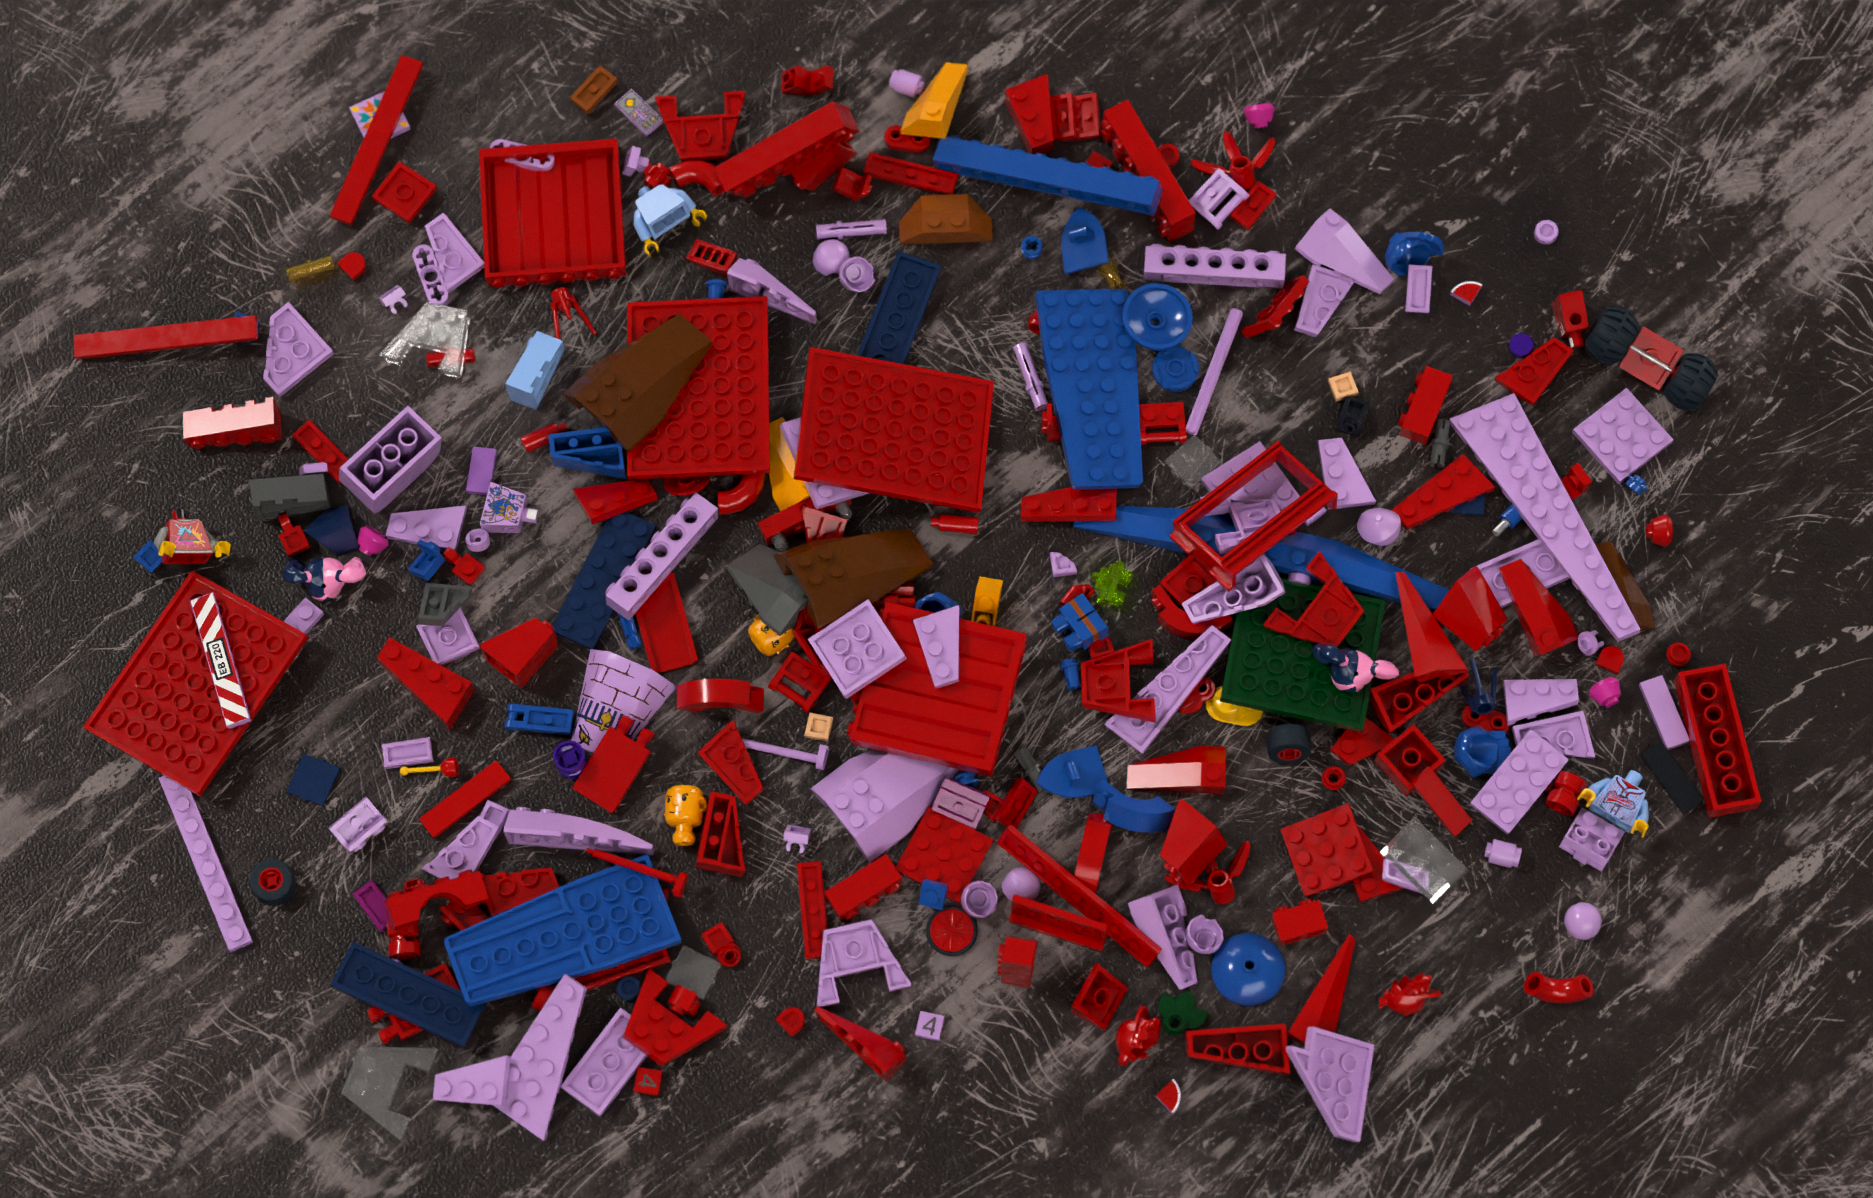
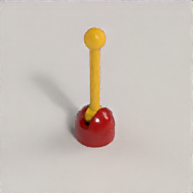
[400,757,459,777]

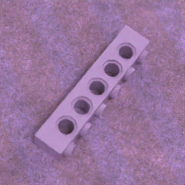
[1143,244,1286,289]
[605,493,718,621]

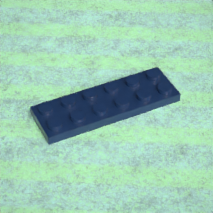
[857,251,942,364]
[552,512,657,650]
[330,942,486,1048]

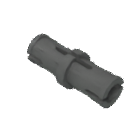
[1429,419,1451,469]

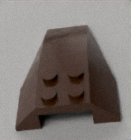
[563,314,713,453]
[774,529,933,629]

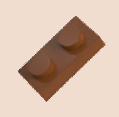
[570,65,618,114]

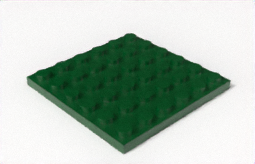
[1220,578,1385,732]

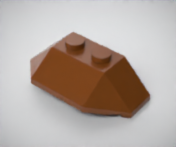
[899,194,993,245]

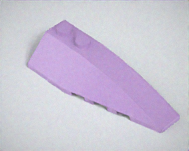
[504,807,654,855]

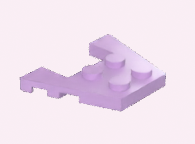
[1200,497,1280,554]
[817,920,911,1008]

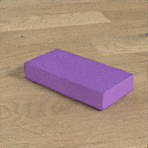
[466,446,497,496]

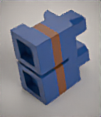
[1051,593,1109,652]

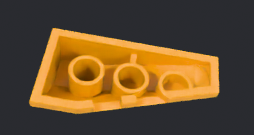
[901,62,969,139]
[769,417,810,511]

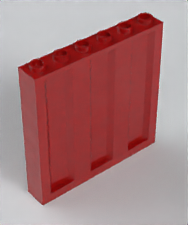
[479,139,627,288]
[847,602,1028,777]

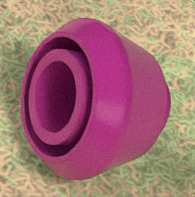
[1243,103,1275,128]
[357,526,389,556]
[1589,677,1621,708]

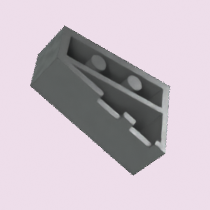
[249,473,331,521]

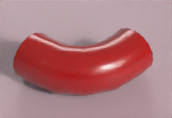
[668,160,725,196]
[718,473,766,515]
[1524,972,1594,1004]

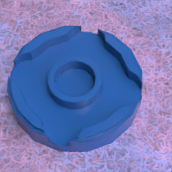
[1152,346,1199,392]

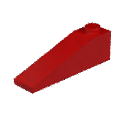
[1498,559,1578,657]
[1127,745,1226,794]

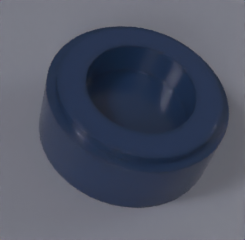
[617,976,641,1002]

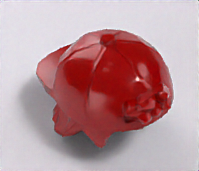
[1379,973,1441,1016]
[1115,1005,1160,1067]

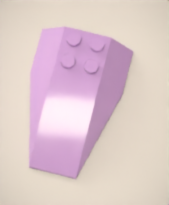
[811,749,960,863]

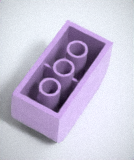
[339,406,442,513]

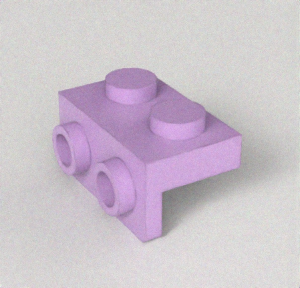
[328,797,387,852]

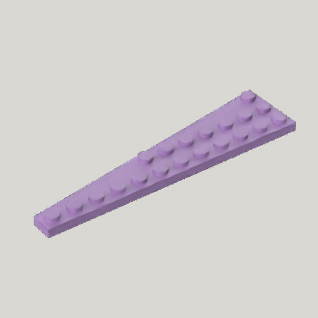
[1450,393,1640,642]

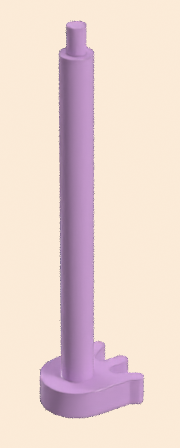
[742,738,830,770]

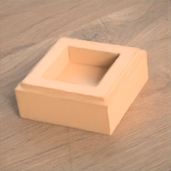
[1328,371,1359,402]
[804,713,833,742]

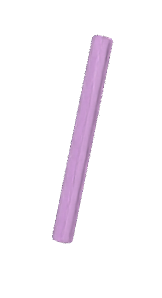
[1186,308,1243,435]

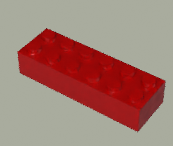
[1101,99,1196,243]
[714,101,860,198]
[1674,664,1762,818]

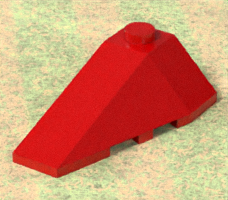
[814,1006,906,1081]

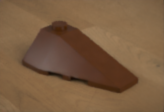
[1595,541,1655,636]

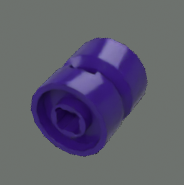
[553,740,587,780]

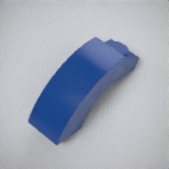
[1092,780,1176,833]

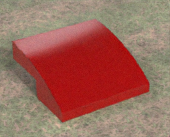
[1050,92,1101,141]

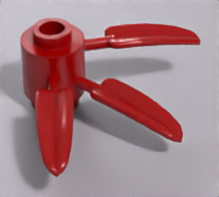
[1190,131,1275,190]
[1164,841,1251,904]

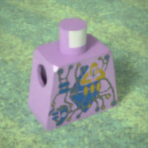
[480,482,539,533]

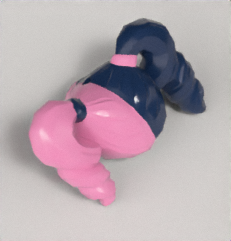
[283,557,366,601]
[1312,644,1399,693]

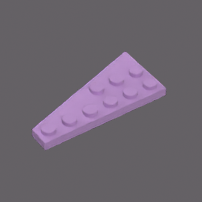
[493,974,587,1141]

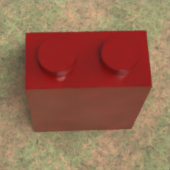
[791,142,857,191]
[1432,566,1507,652]
[479,617,559,689]
[1160,798,1228,888]

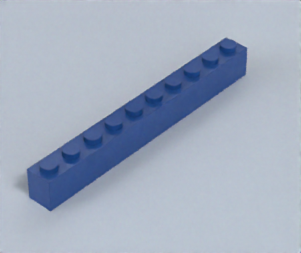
[933,135,1163,216]

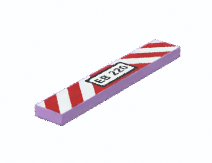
[190,592,252,729]

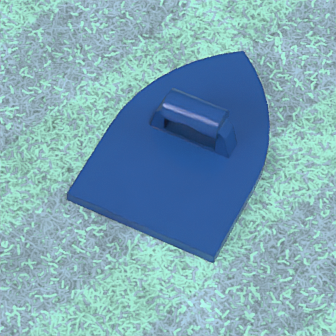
[1061,207,1109,274]
[1036,746,1108,798]

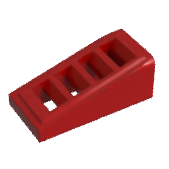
[686,239,738,278]

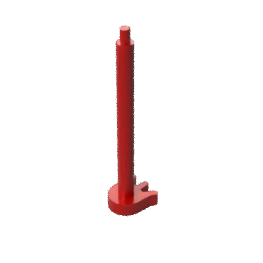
[586,848,689,899]

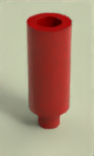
[520,422,568,453]
[931,514,979,535]

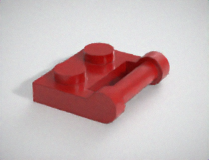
[1139,402,1187,445]
[768,651,832,713]

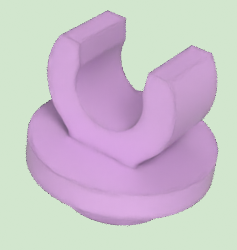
[1578,630,1605,655]

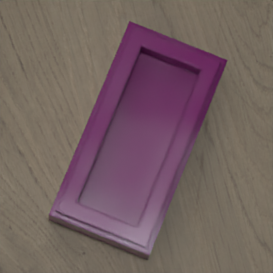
[352,880,389,933]

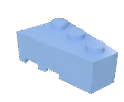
[505,331,565,410]

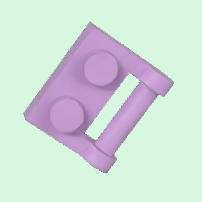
[1189,168,1250,230]

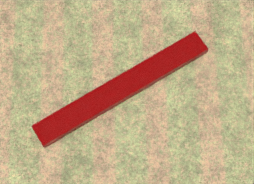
[329,55,424,226]
[74,315,258,360]
[997,824,1162,968]

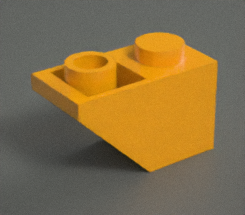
[971,576,1003,626]

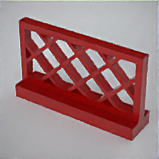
[1008,894,1108,953]

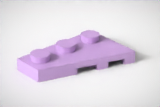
[913,605,960,689]

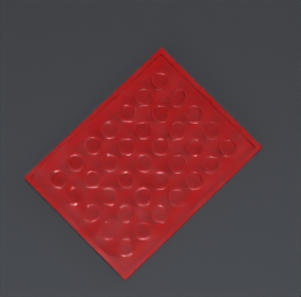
[627,296,770,479]
[793,347,994,513]
[83,570,309,797]

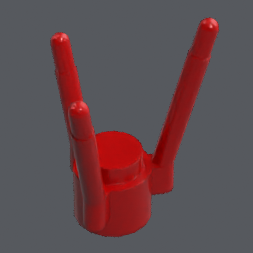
[550,287,597,340]

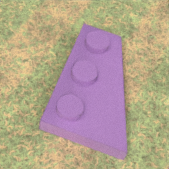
[425,213,485,293]
[1294,264,1354,337]
[1318,437,1376,510]
[385,505,467,552]
[1503,679,1579,726]
[1512,711,1595,759]
[422,816,501,879]
[433,1055,510,1106]

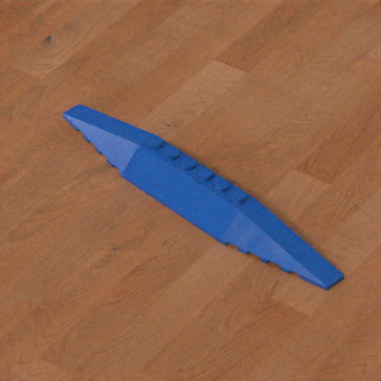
[1073,506,1449,611]

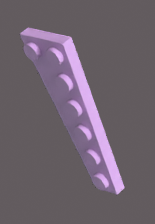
[1104,626,1231,755]

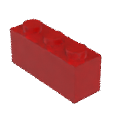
[1398,366,1453,445]
[824,854,902,922]

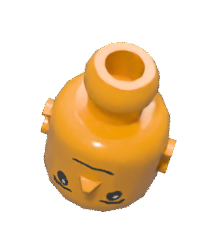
[748,614,795,656]
[664,785,707,846]

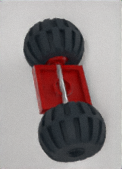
[1585,306,1718,411]

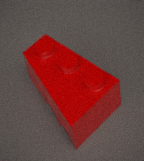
[1005,73,1053,155]
[694,791,745,877]

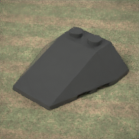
[727,544,809,636]

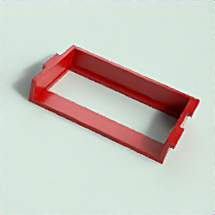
[1169,441,1338,592]

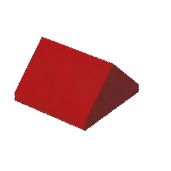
[1071,963,1128,1030]

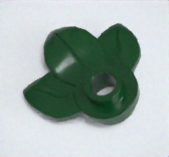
[1158,990,1207,1036]

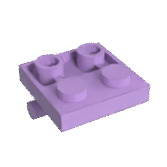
[1559,808,1625,872]

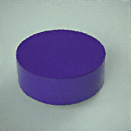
[1509,333,1533,358]

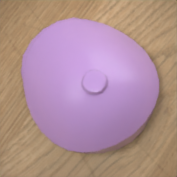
[1357,508,1401,546]

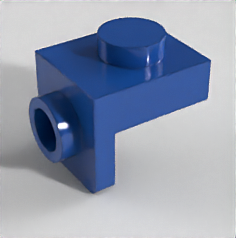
[408,540,445,581]

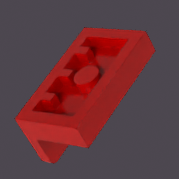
[439,900,489,932]

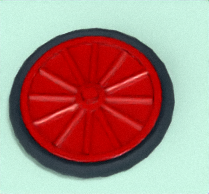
[926,906,978,956]

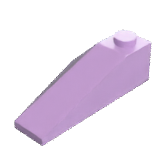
[1295,209,1394,294]
[727,258,817,324]
[1181,554,1286,624]
[1128,884,1197,990]

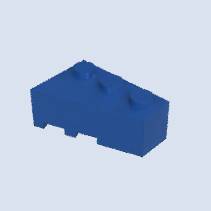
[548,427,627,479]

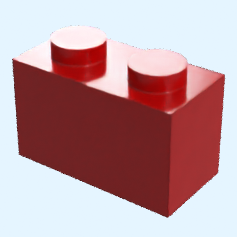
[1271,899,1328,946]

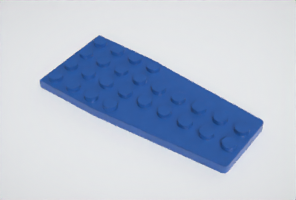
[1035,289,1143,490]
[444,854,682,1006]

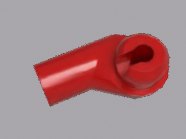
[1059,585,1094,607]

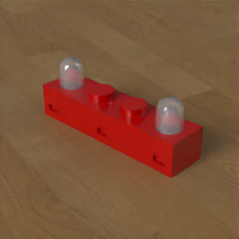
[758,497,852,552]

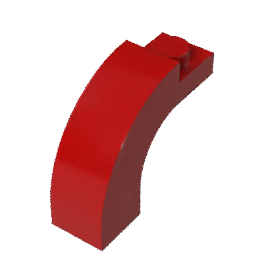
[1151,585,1233,640]
[676,679,764,714]
[1074,813,1112,894]

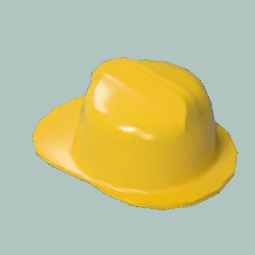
[1206,686,1263,726]

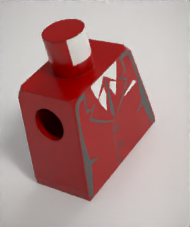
[1551,290,1589,349]

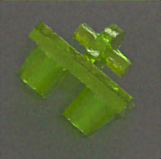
[1091,560,1133,606]

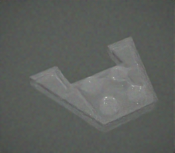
[378,302,470,378]
[341,1047,439,1142]

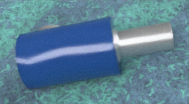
[1492,504,1522,537]

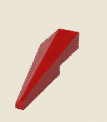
[1395,572,1468,682]
[1287,934,1356,1047]

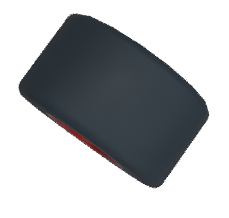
[1266,724,1311,764]
[249,859,296,906]

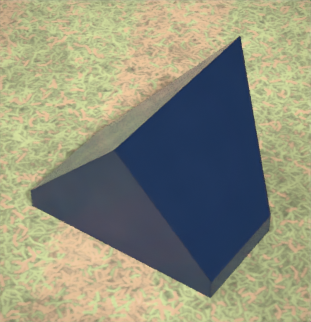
[304,504,359,555]

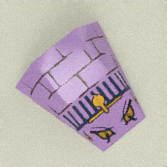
[571,649,677,754]

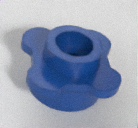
[1625,474,1648,495]

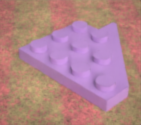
[1286,1027,1374,1142]

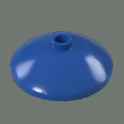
[1122,283,1192,351]
[1211,933,1285,1006]

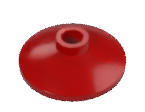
[663,476,710,496]

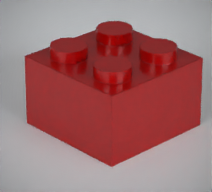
[1374,724,1446,798]

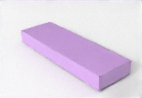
[1639,675,1690,750]

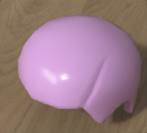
[813,239,850,276]
[839,256,875,293]
[1002,867,1042,901]
[961,881,998,918]
[1564,902,1602,940]
[1186,915,1223,954]

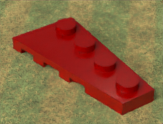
[1021,487,1117,522]

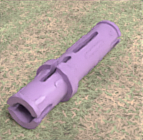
[816,219,887,239]
[1013,342,1049,411]

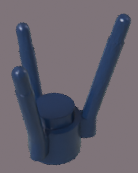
[1459,658,1497,715]

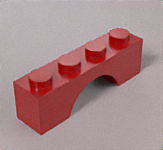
[383,869,489,931]

